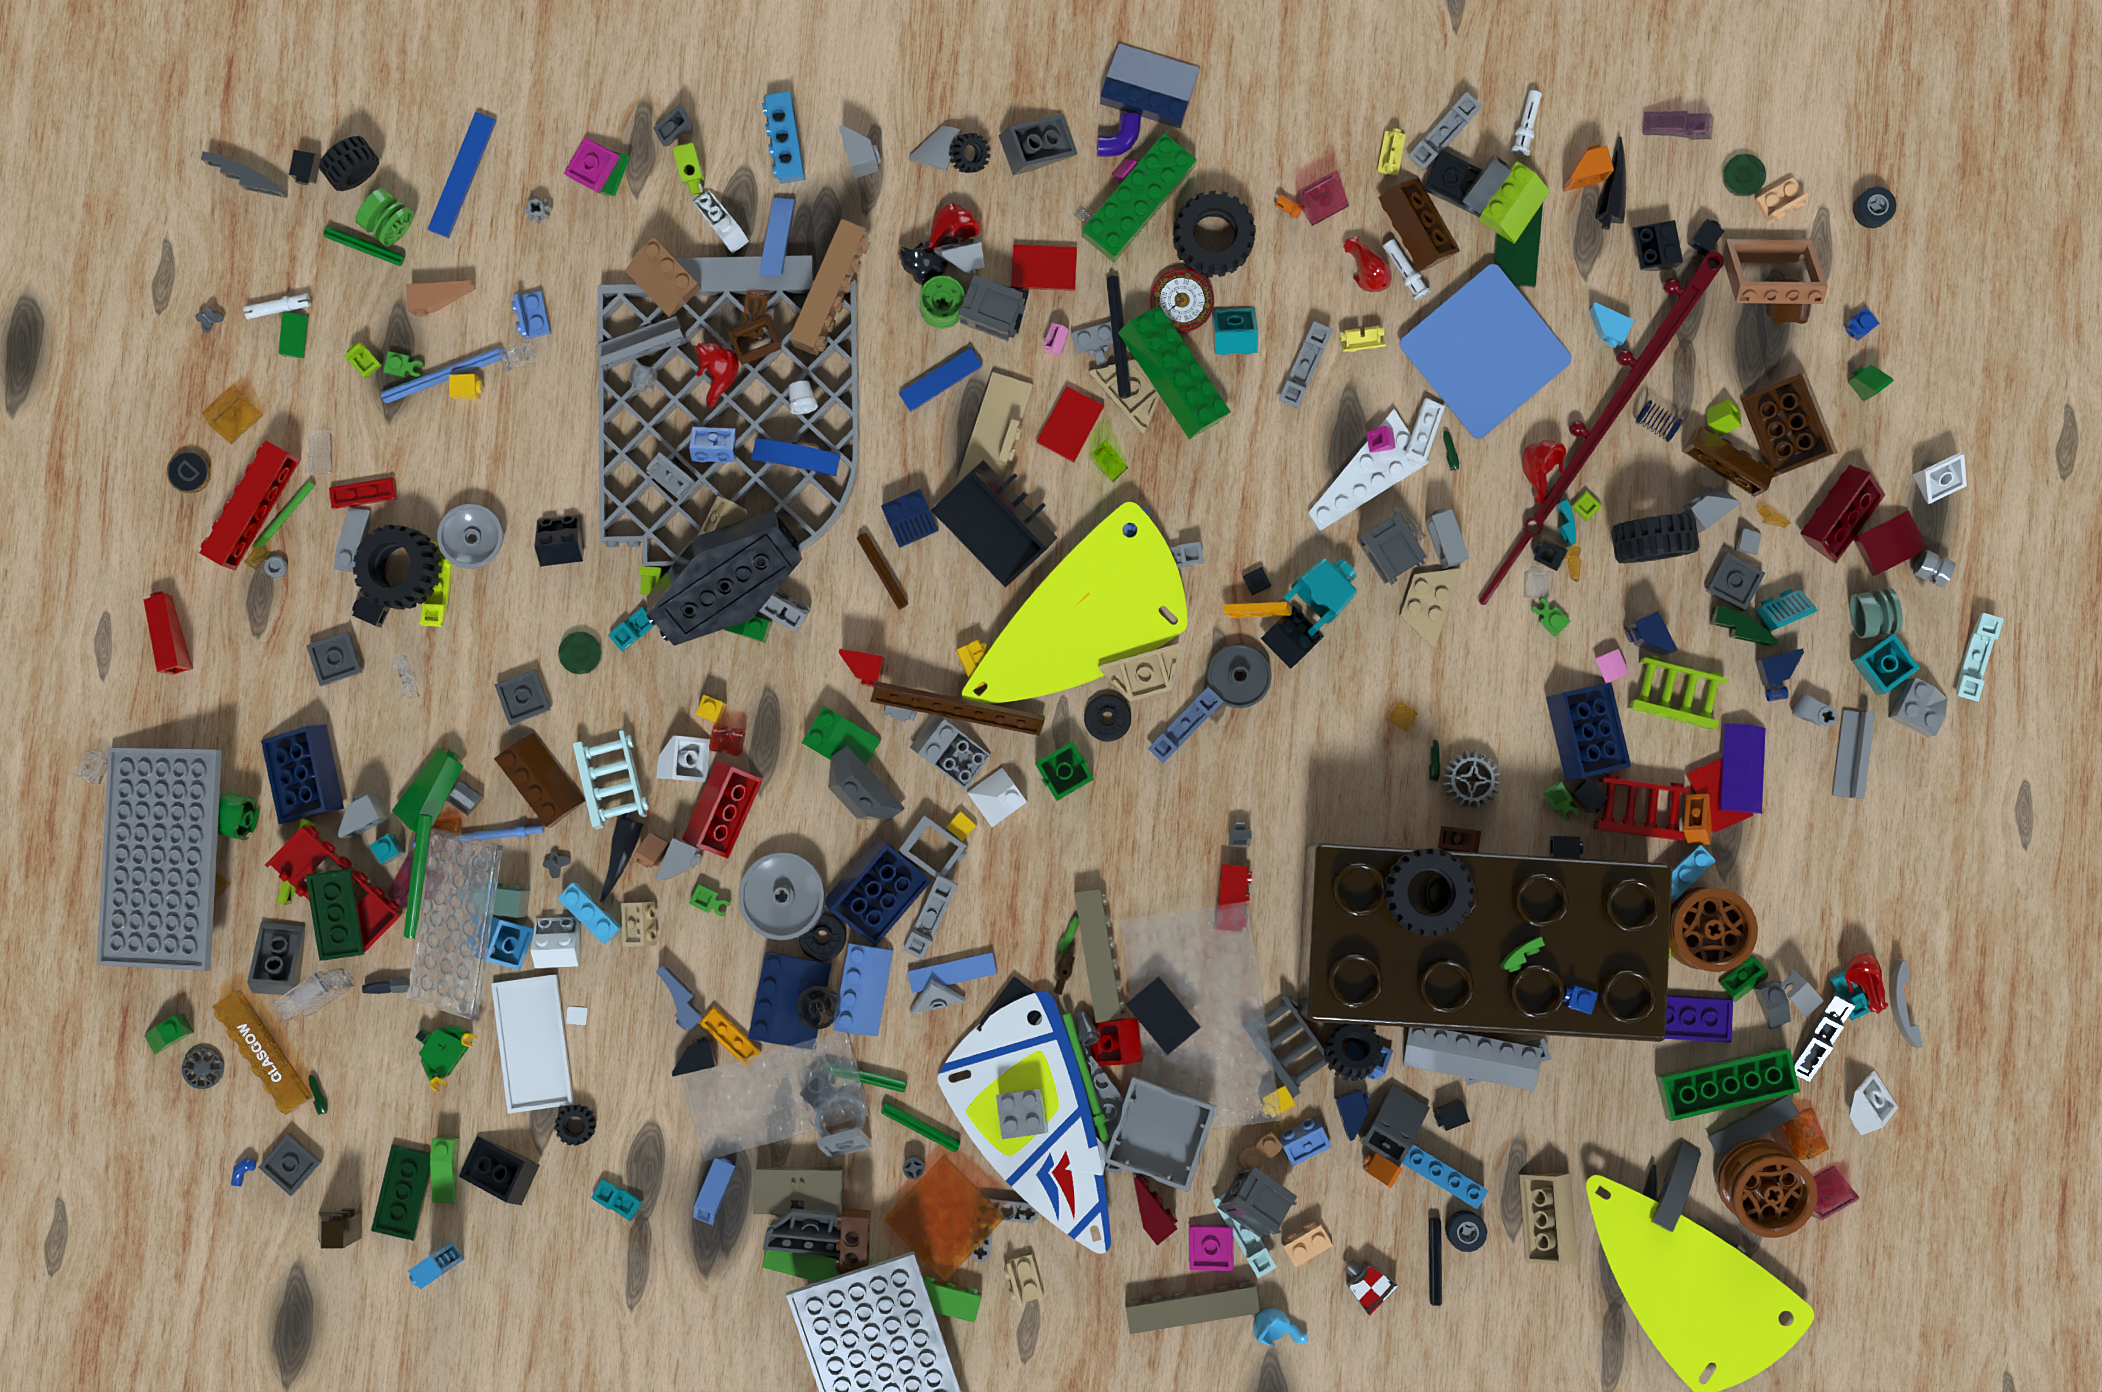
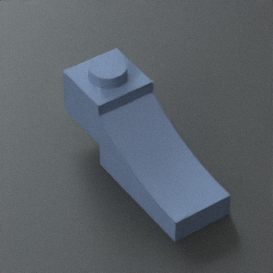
[656,965,705,1031]

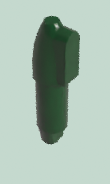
[1443,431,1459,471]
[1429,739,1441,781]
[308,1075,327,1115]

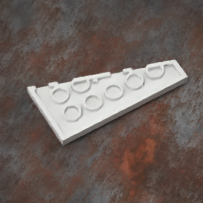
[1308,409,1429,532]

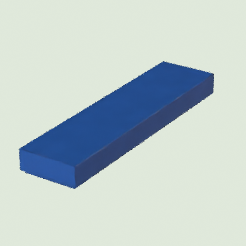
[899,348,983,412]

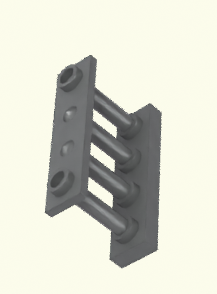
[1242,994,1330,1097]

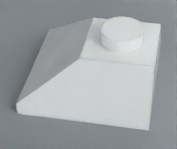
[656,736,711,782]
[967,768,1027,828]
[1849,1071,1899,1135]

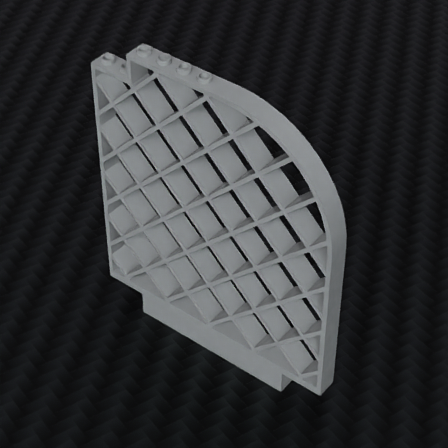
[598,255,859,568]

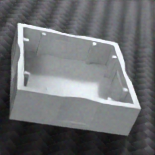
[1104,1077,1218,1192]

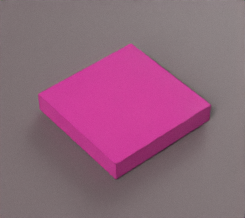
[564,137,620,193]
[1189,1225,1234,1271]

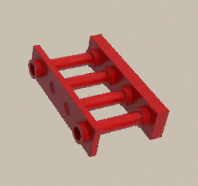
[1593,774,1690,841]

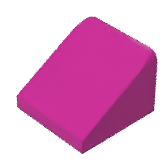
[1112,159,1137,183]
[1366,425,1396,453]

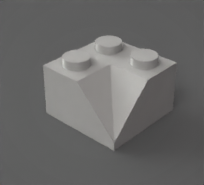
[1682,486,1741,533]
[1889,677,1948,737]

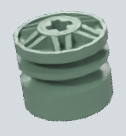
[1850,588,1903,639]

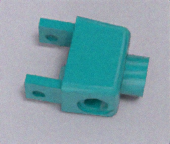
[1279,558,1357,636]

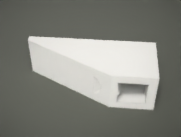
[692,190,749,254]

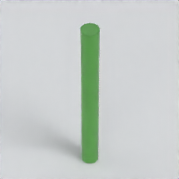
[253,480,315,551]

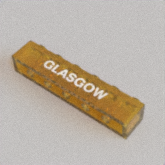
[212,990,313,1115]

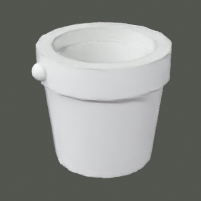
[788,381,818,414]

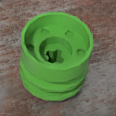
[355,188,414,247]
[919,276,965,329]

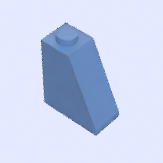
[693,1158,735,1225]

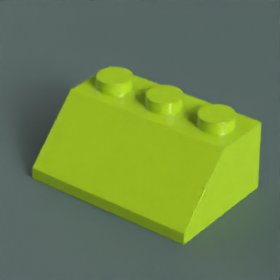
[1479,161,1550,244]

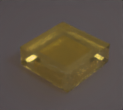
[244,546,271,569]
[1387,701,1418,731]

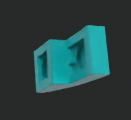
[1555,499,1576,548]
[608,607,656,652]
[1829,970,1870,1021]
[591,1179,643,1221]

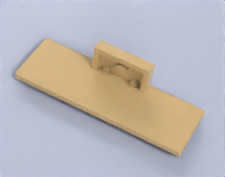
[955,372,1033,486]

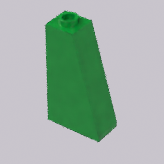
[392,748,463,833]

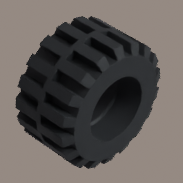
[319,136,379,192]
[1324,1024,1383,1081]

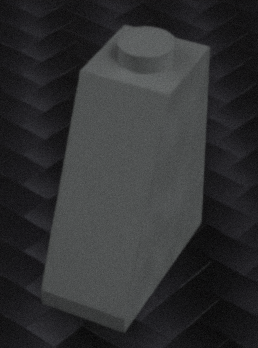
[1462,153,1512,214]

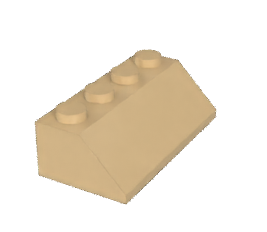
[1519,1172,1578,1266]

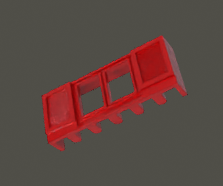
[265,824,402,952]

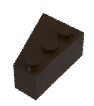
[318,1208,362,1249]

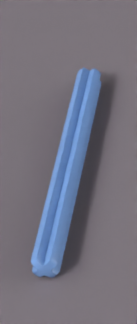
[381,348,504,403]

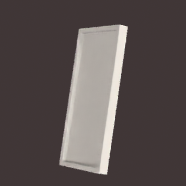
[491,974,574,1114]

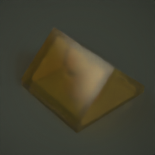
[202,384,263,444]

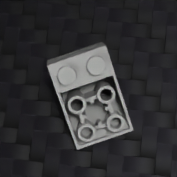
[910,715,991,789]

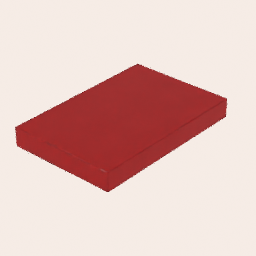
[1011,245,1077,291]
[1036,386,1104,463]
[1686,758,1753,833]

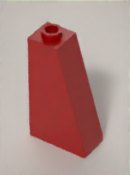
[143,591,193,675]

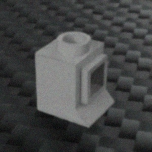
[882,705,918,723]

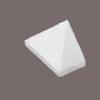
[1065,1137,1108,1176]

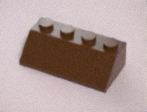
[1378,178,1460,271]
[1682,426,1774,497]
[494,733,585,828]

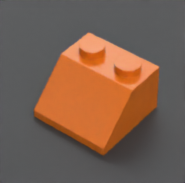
[1563,145,1614,192]

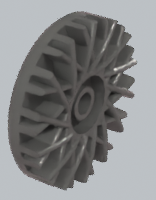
[1206,644,1272,709]

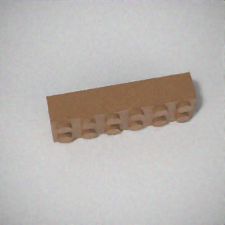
[789,219,870,356]

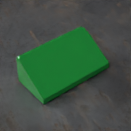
[599,151,630,196]
[278,312,308,358]
[1719,955,1768,1002]

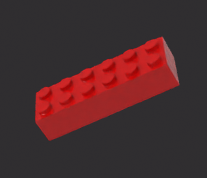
[199,441,301,571]

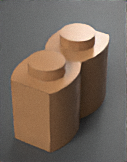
[1237,1131,1283,1170]

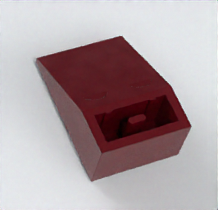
[1132,1173,1178,1246]

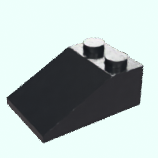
[459,1136,540,1206]

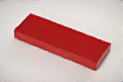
[329,477,397,510]

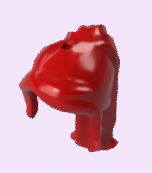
[924,203,981,253]
[1343,237,1392,292]
[695,343,739,407]
[1522,440,1567,503]
[1845,952,1888,1014]

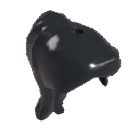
[898,238,959,285]

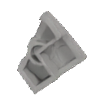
[909,126,962,172]

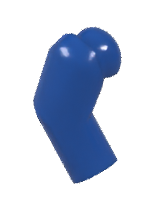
[231,1158,256,1186]

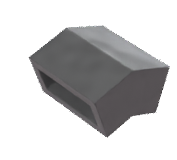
[446,781,484,816]

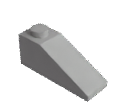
[333,508,371,573]

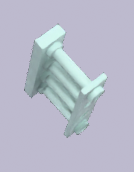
[573,730,649,829]

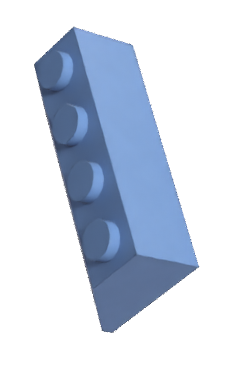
[833,943,893,1036]

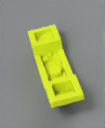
[420,542,452,627]

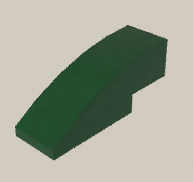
[1710,606,1778,647]

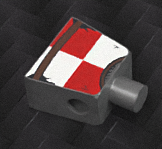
[1344,1260,1399,1316]

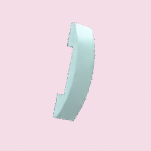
[1956,613,2004,702]
[1213,1193,1277,1278]

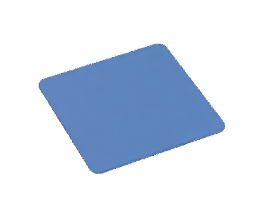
[1400,264,1571,439]

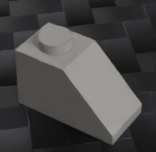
[934,239,985,274]

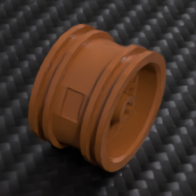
[1669,887,1758,972]
[1716,1138,1817,1238]

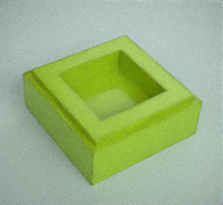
[1571,491,1602,522]

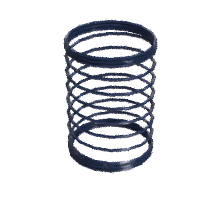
[1635,400,1683,442]

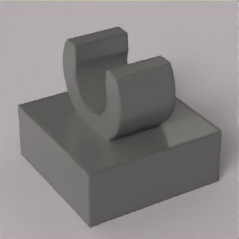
[1228,821,1252,846]

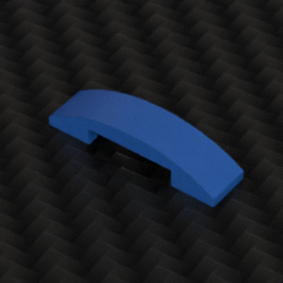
[751,438,841,476]

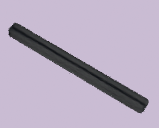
[1106,276,1131,399]

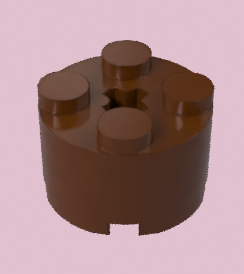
[1766,279,1812,325]

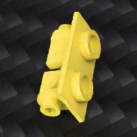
[1377,129,1406,176]
[1339,325,1386,352]

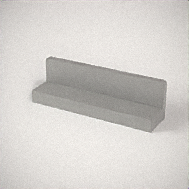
[596,316,686,370]
[1832,710,1875,799]

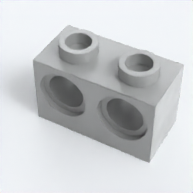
[759,589,812,633]

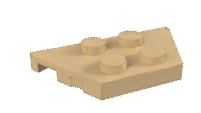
[1089,359,1160,435]
[1400,569,1461,648]
[1098,644,1180,702]

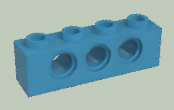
[762,91,805,184]
[1402,1144,1489,1209]
[408,1242,464,1290]

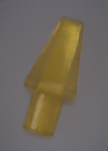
[1757,505,1791,528]
[1566,546,1582,582]

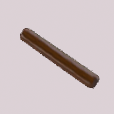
[857,533,908,610]

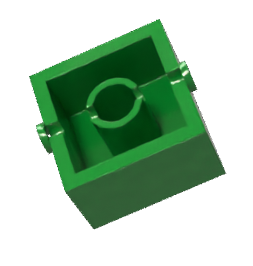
[1035,741,1094,801]

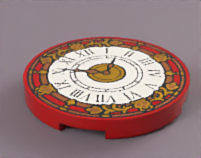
[1150,268,1214,333]

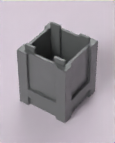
[958,275,1026,342]
[1357,513,1427,585]
[1217,1167,1297,1237]

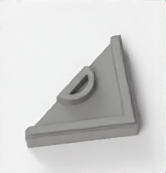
[910,979,966,1015]

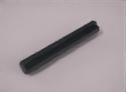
[1429,1217,1442,1306]

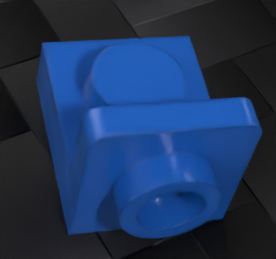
[1844,307,1880,341]
[1563,984,1598,1015]

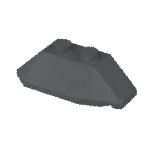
[828,745,905,820]
[763,1209,853,1257]

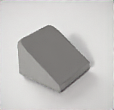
[1735,528,1761,555]

